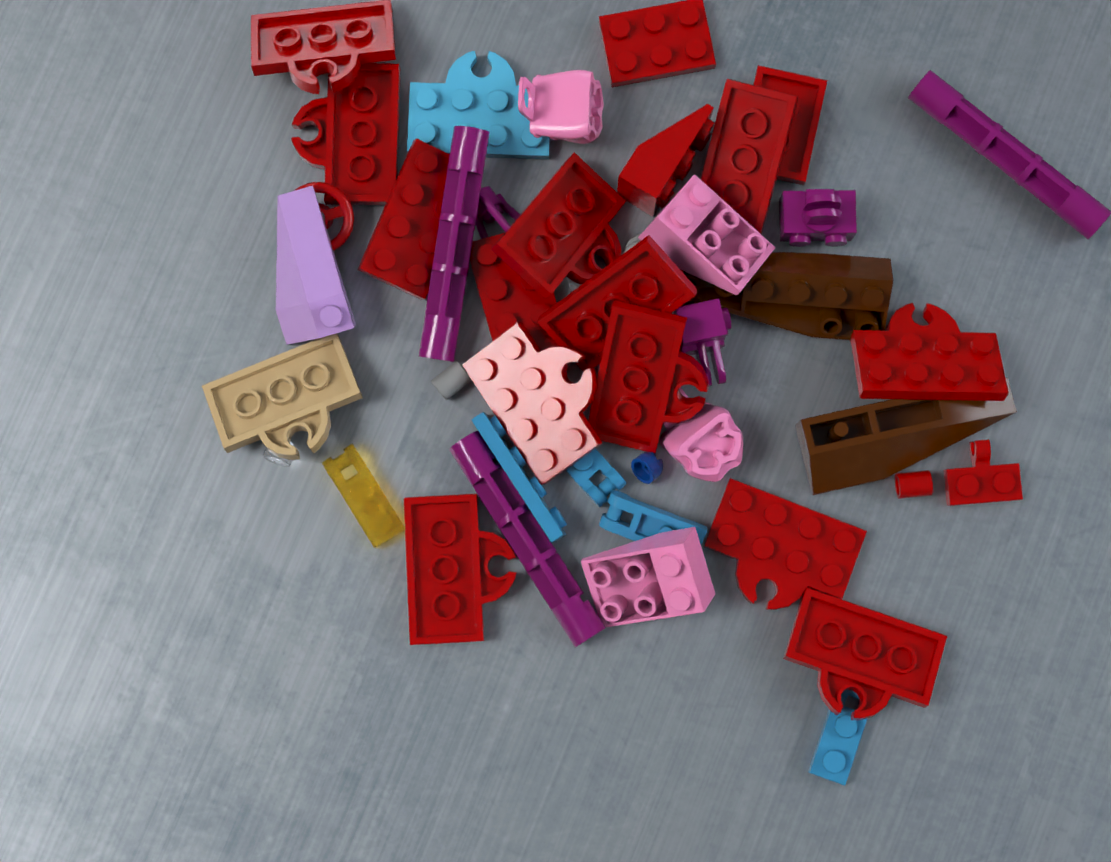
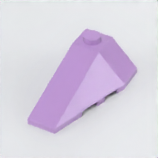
[276,185,356,345]

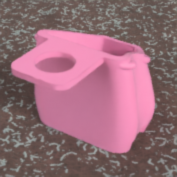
[518,70,604,144]
[660,387,743,482]

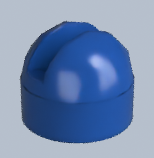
[631,452,663,484]

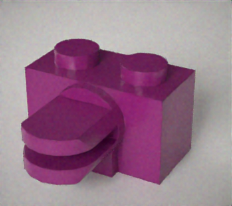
[779,189,857,247]
[674,298,731,386]

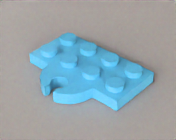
[407,51,550,160]

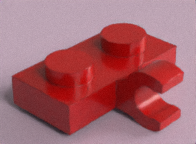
[943,440,1023,506]

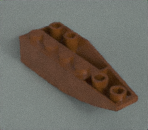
[680,252,894,340]
[795,377,1017,496]

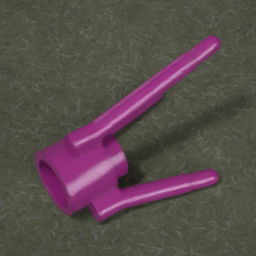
[475,186,520,239]

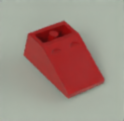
[617,104,715,217]

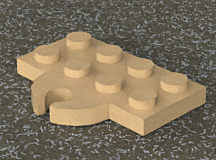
[202,333,363,460]

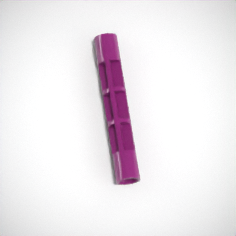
[908,70,1111,239]
[418,126,490,362]
[449,431,606,647]

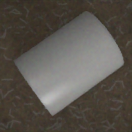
[431,361,472,401]

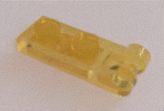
[322,443,405,549]

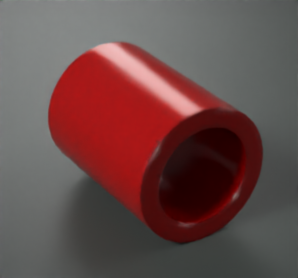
[894,470,933,499]

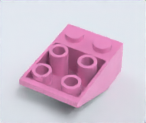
[638,174,776,295]
[581,527,715,627]

